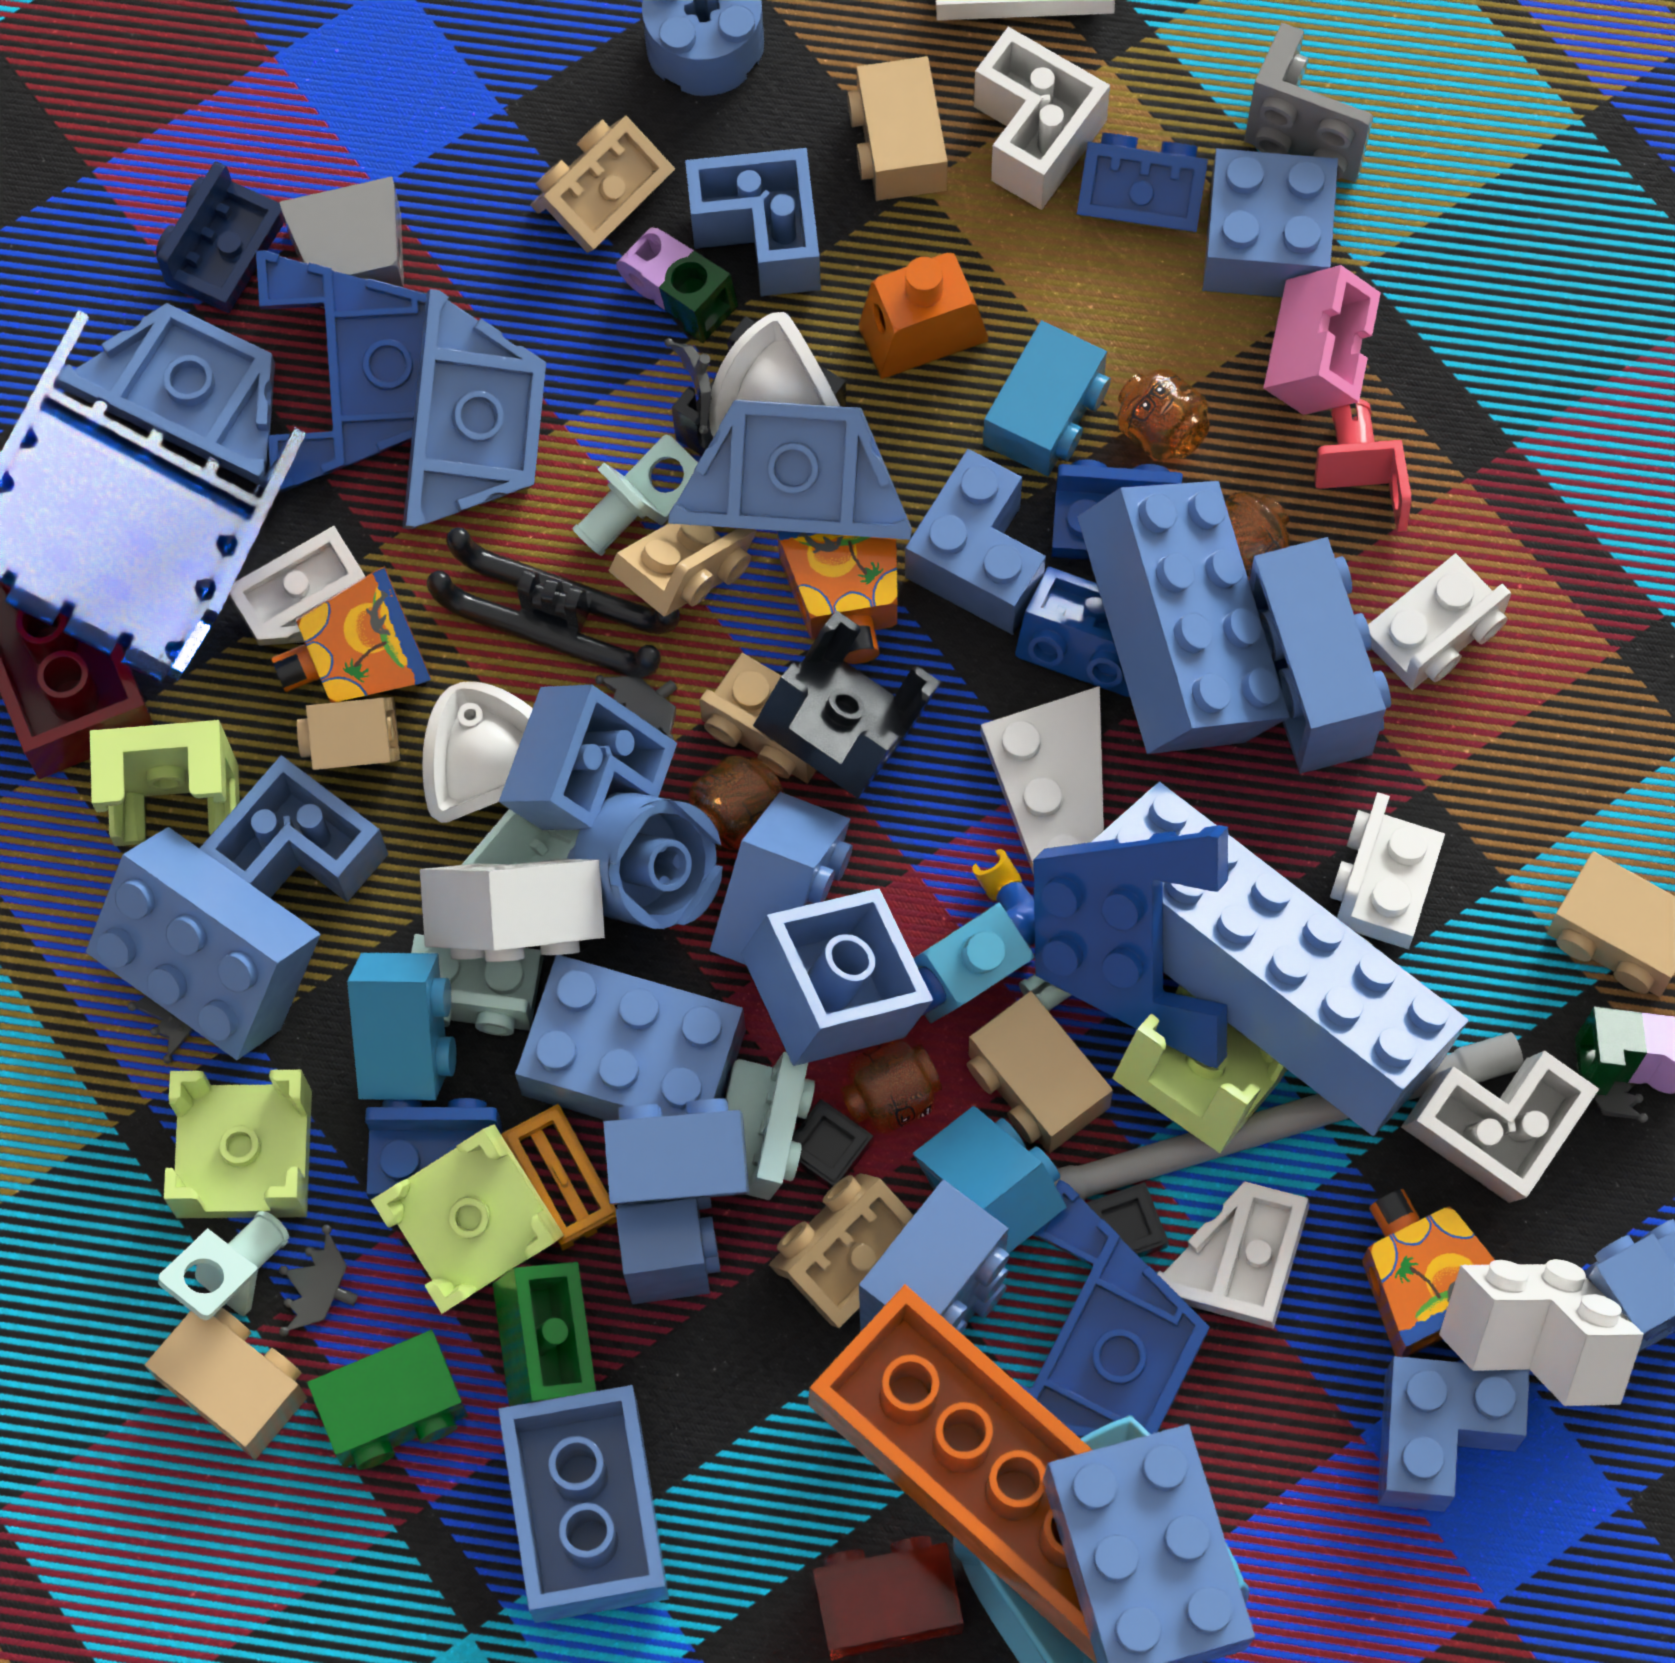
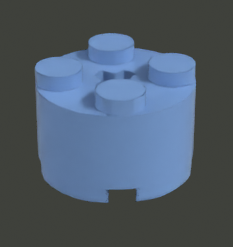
[642,0,764,96]
[567,792,723,929]

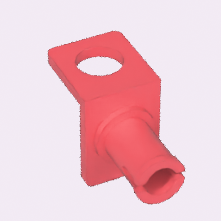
[1314,399,1411,532]

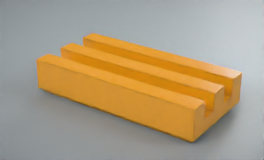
[501,1104,617,1251]

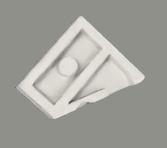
[226,526,365,646]
[1157,1181,1310,1329]

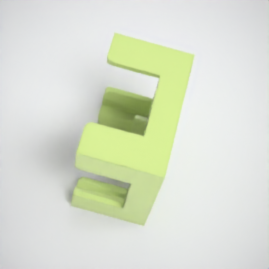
[90,720,240,846]
[1112,985,1287,1153]
[164,1069,312,1218]
[371,1124,564,1314]

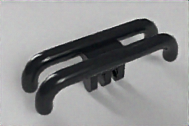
[427,527,680,677]

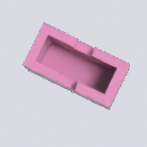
[1263,265,1381,415]

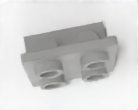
[1244,22,1373,182]

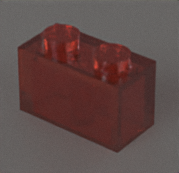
[813,1536,964,1660]

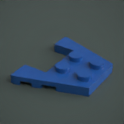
[256,250,426,493]
[1033,825,1228,1068]
[1018,1179,1210,1438]

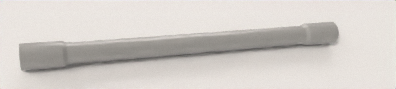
[1054,1032,1524,1201]

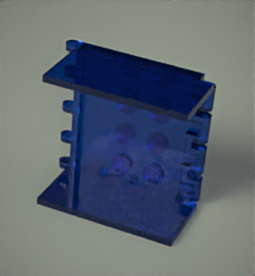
[0,310,306,683]

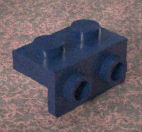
[156,161,285,313]

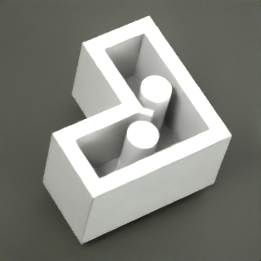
[974,27,1110,210]
[420,859,605,962]
[1401,1051,1599,1203]
[1439,1260,1644,1406]

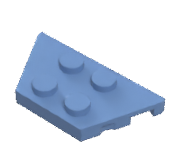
[403,289,546,529]
[55,303,275,486]
[668,400,912,540]

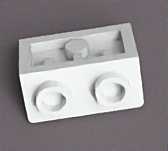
[1368,553,1511,690]
[1330,792,1445,950]

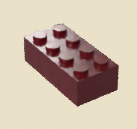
[0,491,154,779]

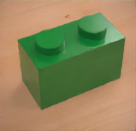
[493,1262,596,1407]
[307,1330,468,1470]

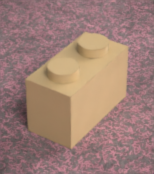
[847,56,948,201]
[297,697,401,770]
[1547,851,1675,997]
[967,991,1113,1154]
[145,1308,307,1460]

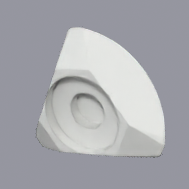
[709,312,840,437]
[422,682,532,823]

